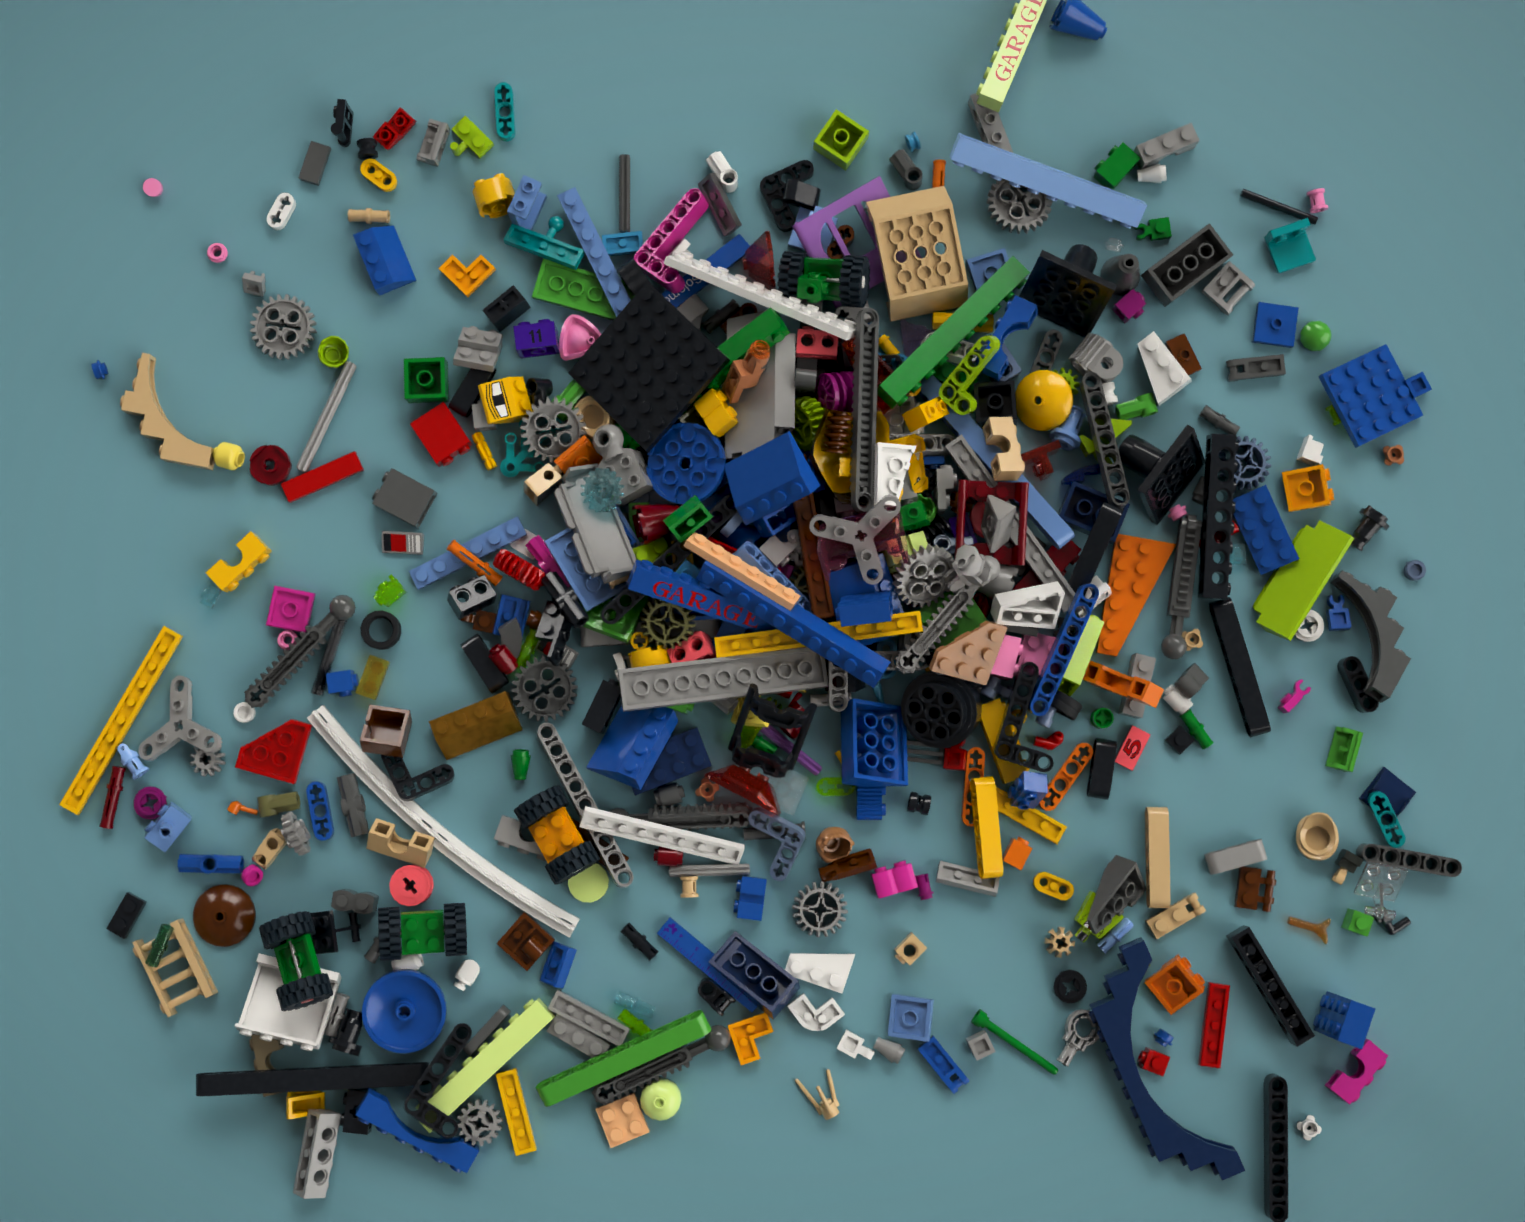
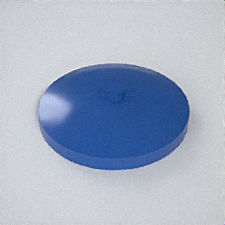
[362,969,447,1053]

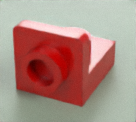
[1138,1047,1170,1076]

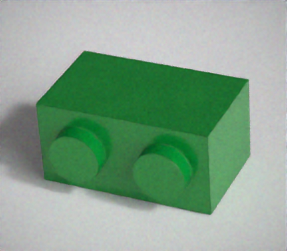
[1093,143,1141,190]
[663,495,713,543]

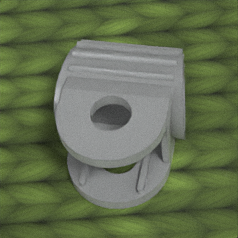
[1069,333,1123,383]

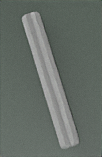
[669,864,750,877]

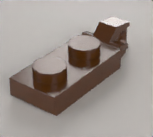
[818,848,877,882]

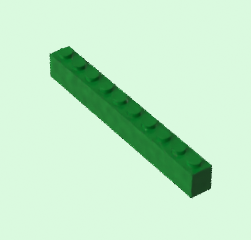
[877,256,1030,409]
[615,307,790,450]

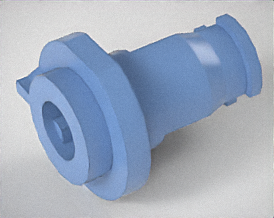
[1049,405,1086,451]

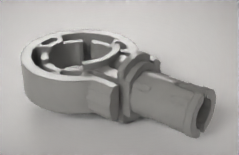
[1057,1009,1100,1067]

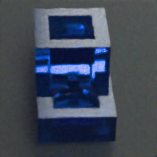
[1061,464,1101,485]

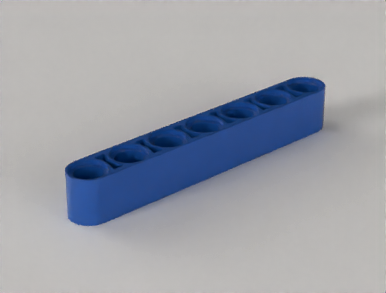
[1027,584,1099,716]

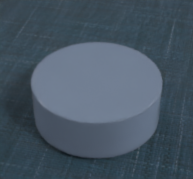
[1404,560,1426,581]

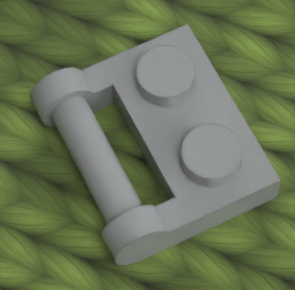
[1202,261,1255,315]

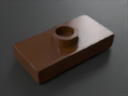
[1165,333,1202,375]

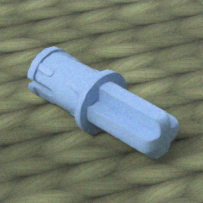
[1096,918,1134,954]

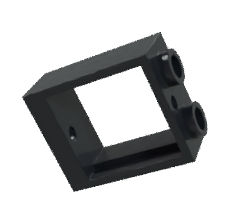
[582,678,621,734]

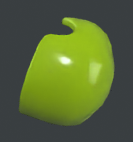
[318,336,349,368]

